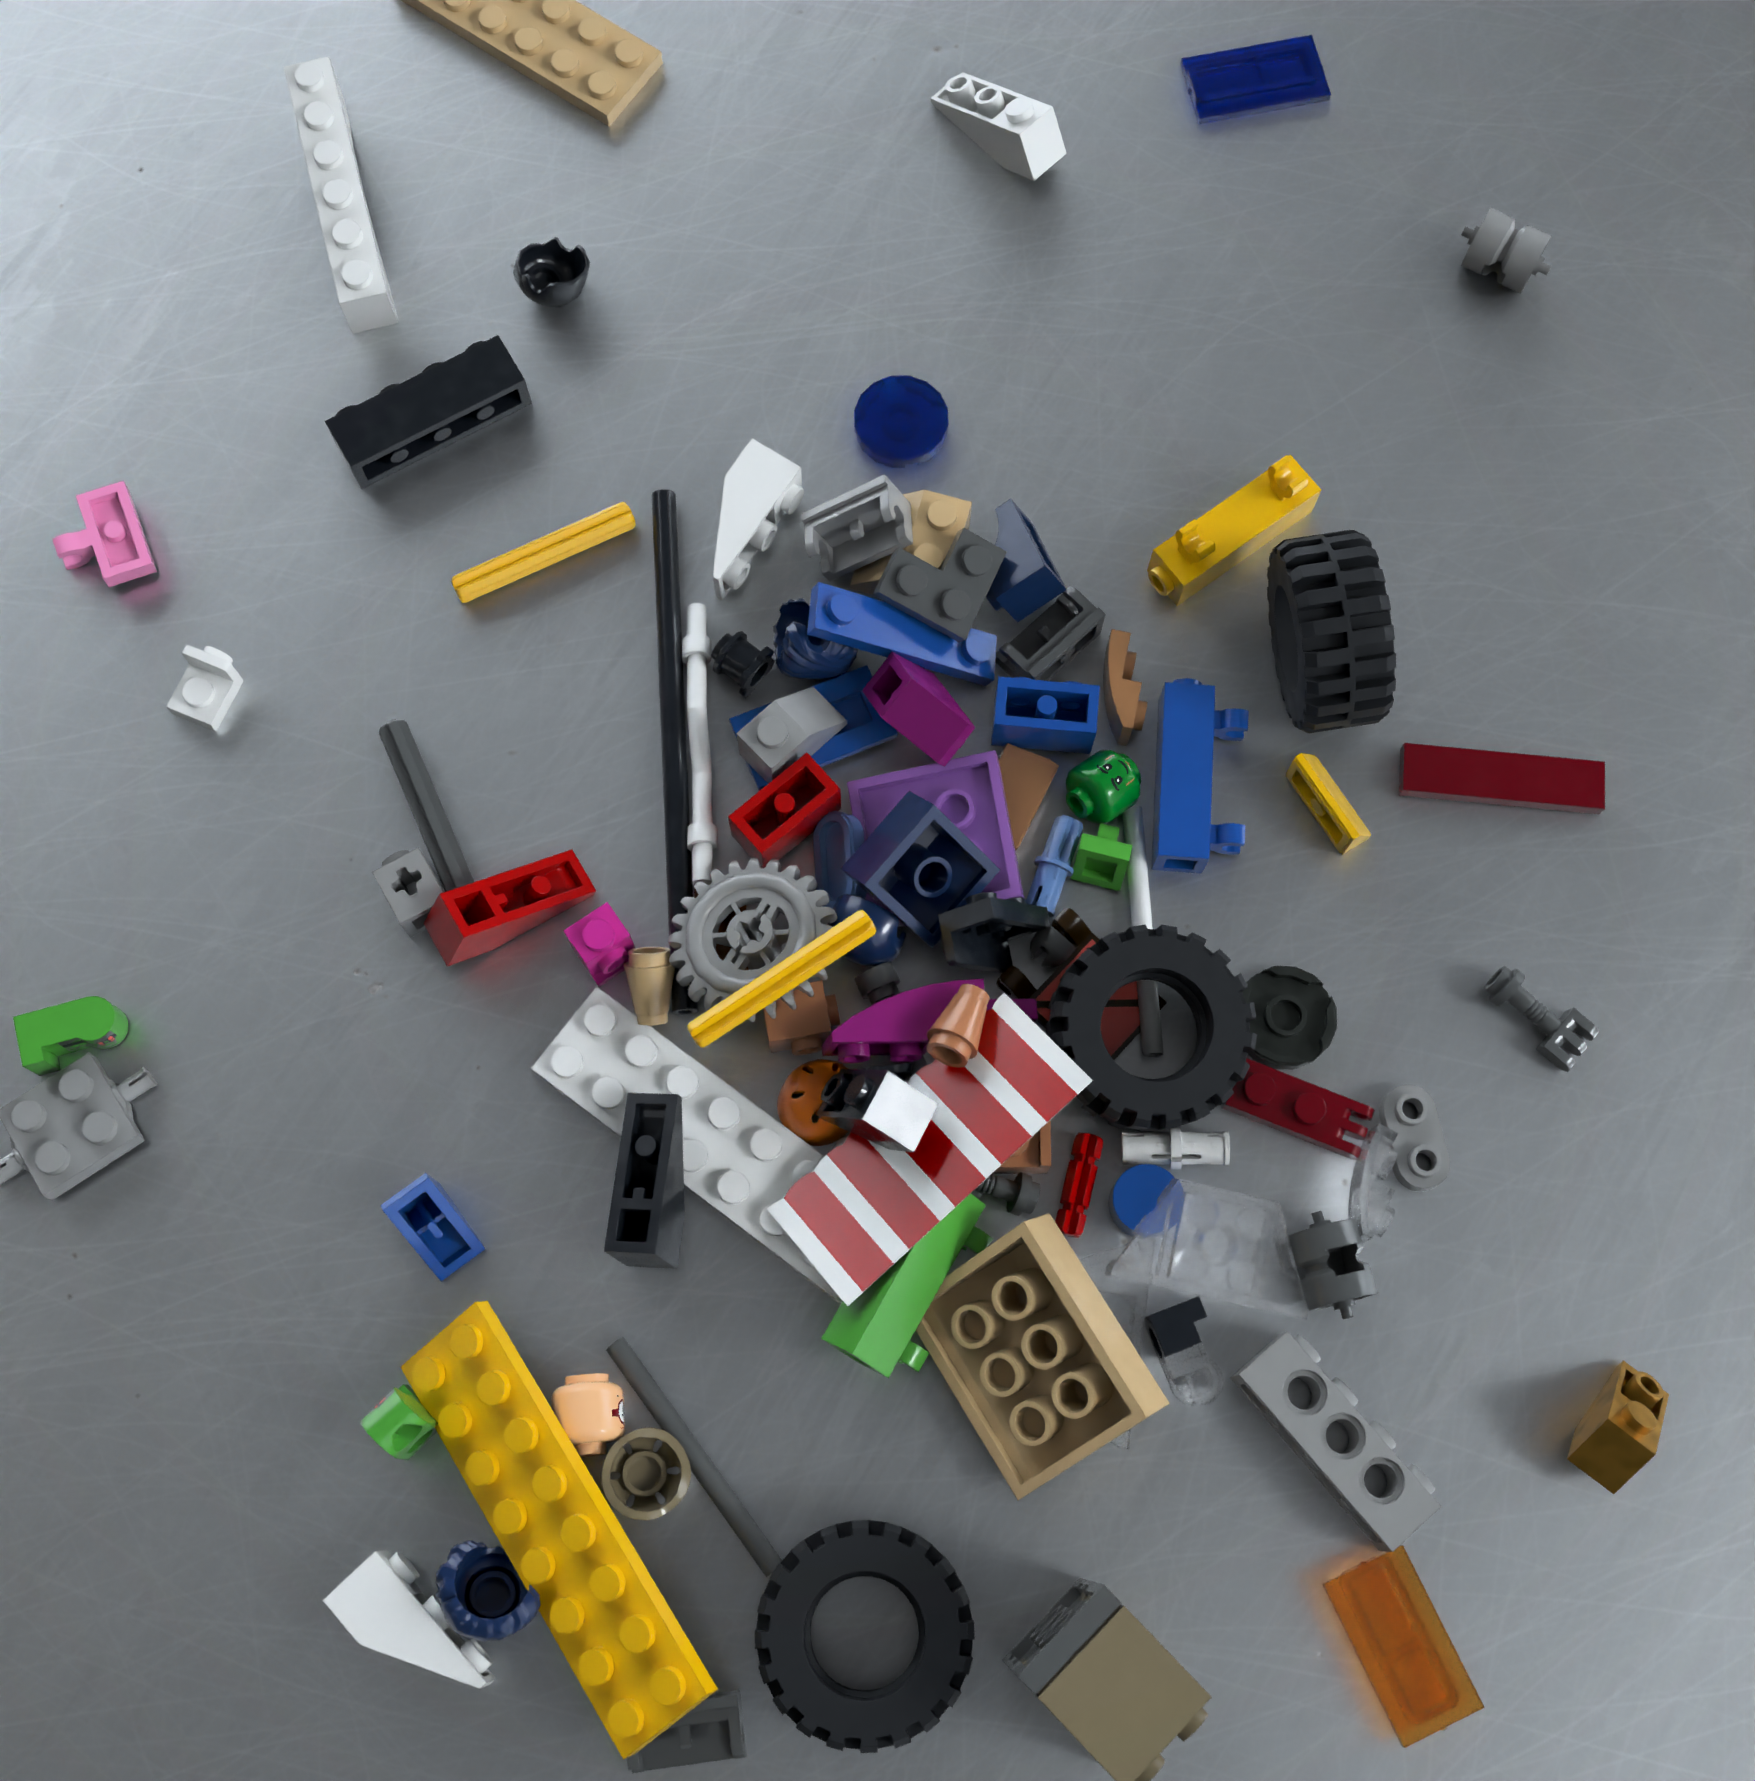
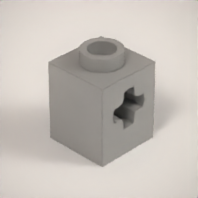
[372,847,444,938]

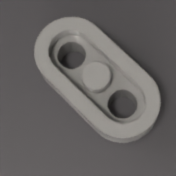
[1379,1085,1450,1191]

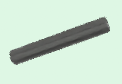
[379,719,474,892]

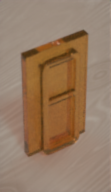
[1322,1545,1485,1748]

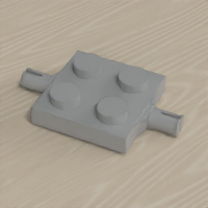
[0,1052,157,1201]

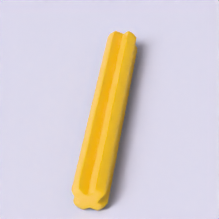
[451,502,636,603]
[687,910,876,1048]

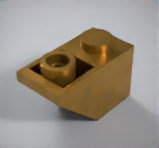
[1567,1360,1669,1494]

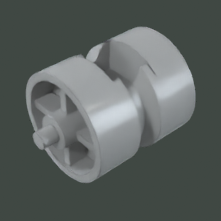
[1461,208,1551,294]

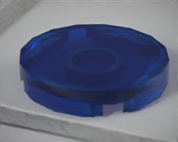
[854,375,948,468]

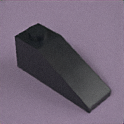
[604,1093,685,1269]

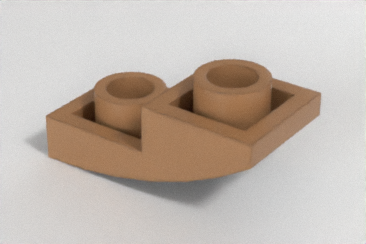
[1103,629,1148,746]

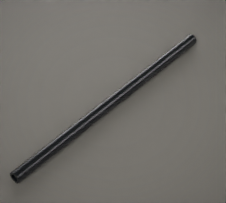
[652,489,698,1015]

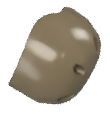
[600,1427,691,1520]

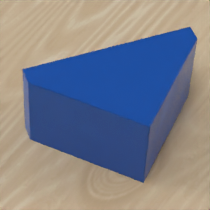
[380,1173,485,1281]

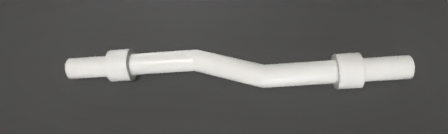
[682,603,718,886]

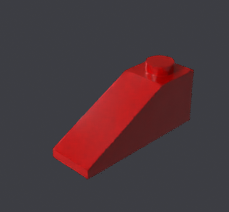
[423,849,596,967]

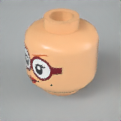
[551,1373,625,1457]

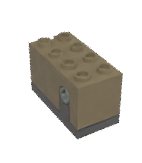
[1002,1578,1212,1781]

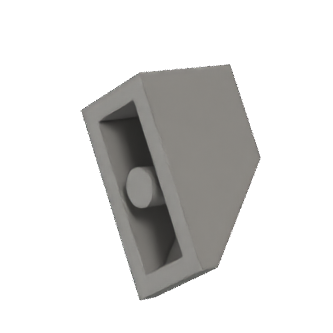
[736,687,847,783]

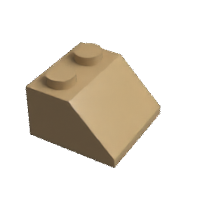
[850,490,972,595]

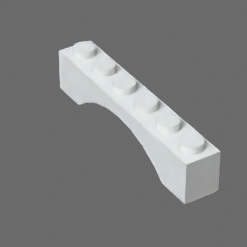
[283,56,398,334]

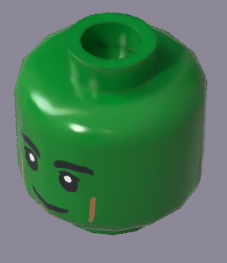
[1066,749,1141,824]

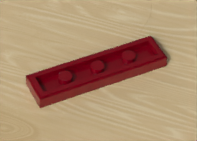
[1399,743,1605,815]

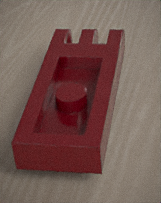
[1222,1058,1375,1160]

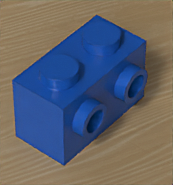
[991,676,1100,754]

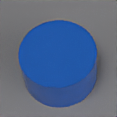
[1108,1164,1183,1239]

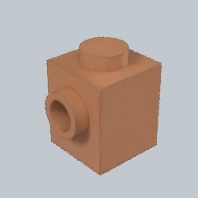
[763,980,840,1055]

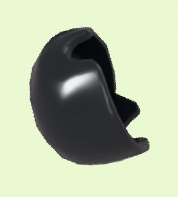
[513,237,590,307]

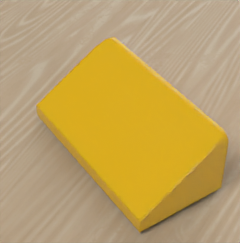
[1285,753,1371,855]

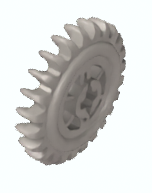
[668,857,837,1023]

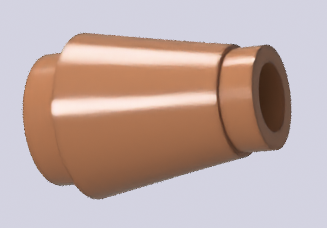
[927,984,990,1067]

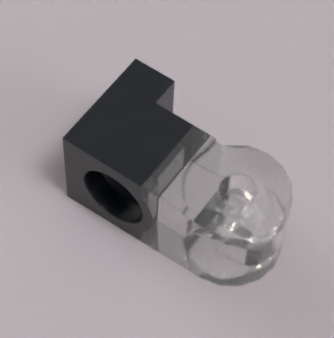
[1142,1296,1224,1406]

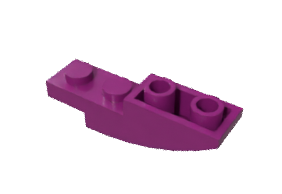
[822,979,1038,1063]

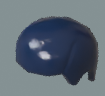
[827,894,906,966]

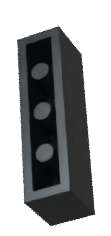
[325,335,532,489]

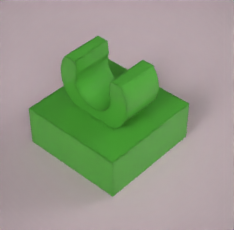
[1070,823,1132,891]

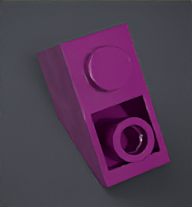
[862,652,976,767]

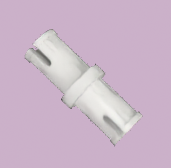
[1121,1127,1230,1169]

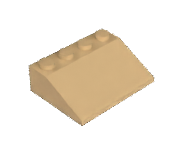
[916,1213,1170,1500]

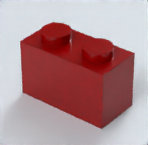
[728,753,841,869]

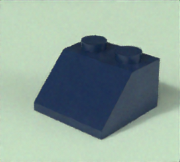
[841,791,1000,948]

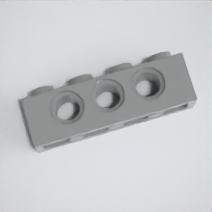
[1230,1331,1441,1552]

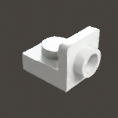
[166,645,244,732]

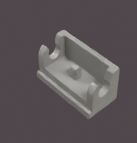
[801,474,913,581]

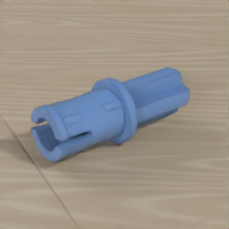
[1025,815,1083,917]

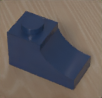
[986,499,1067,623]

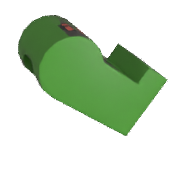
[13,996,128,1076]
[360,1384,438,1460]

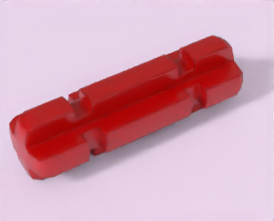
[1055,1133,1104,1238]

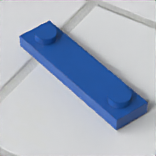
[807,582,997,686]

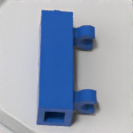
[1151,678,1249,874]

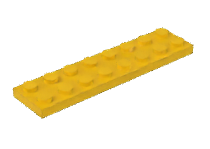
[400,1301,718,1760]

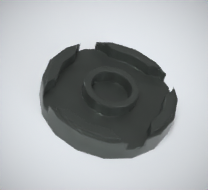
[1242,966,1337,1070]

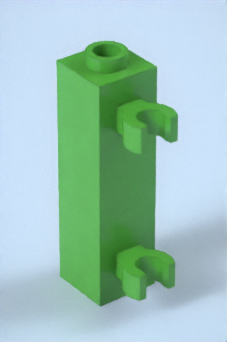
[821,1194,993,1378]

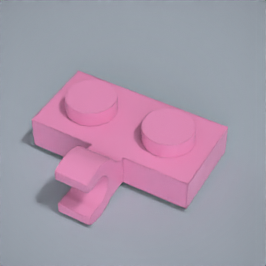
[52,480,157,587]

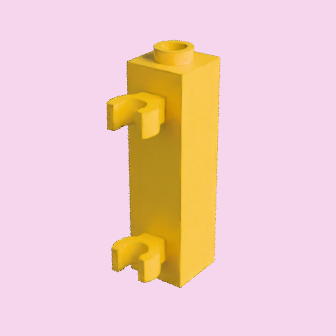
[1147,455,1321,606]

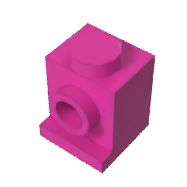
[563,902,635,987]

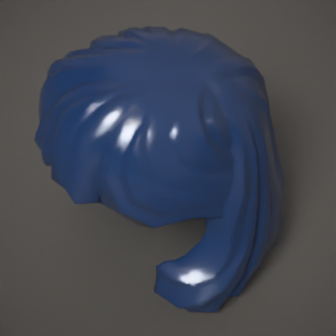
[773,598,858,679]
[435,1540,541,1642]

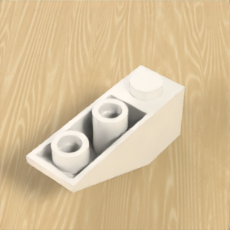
[930,72,1067,181]
[713,438,804,600]
[322,1550,496,1689]

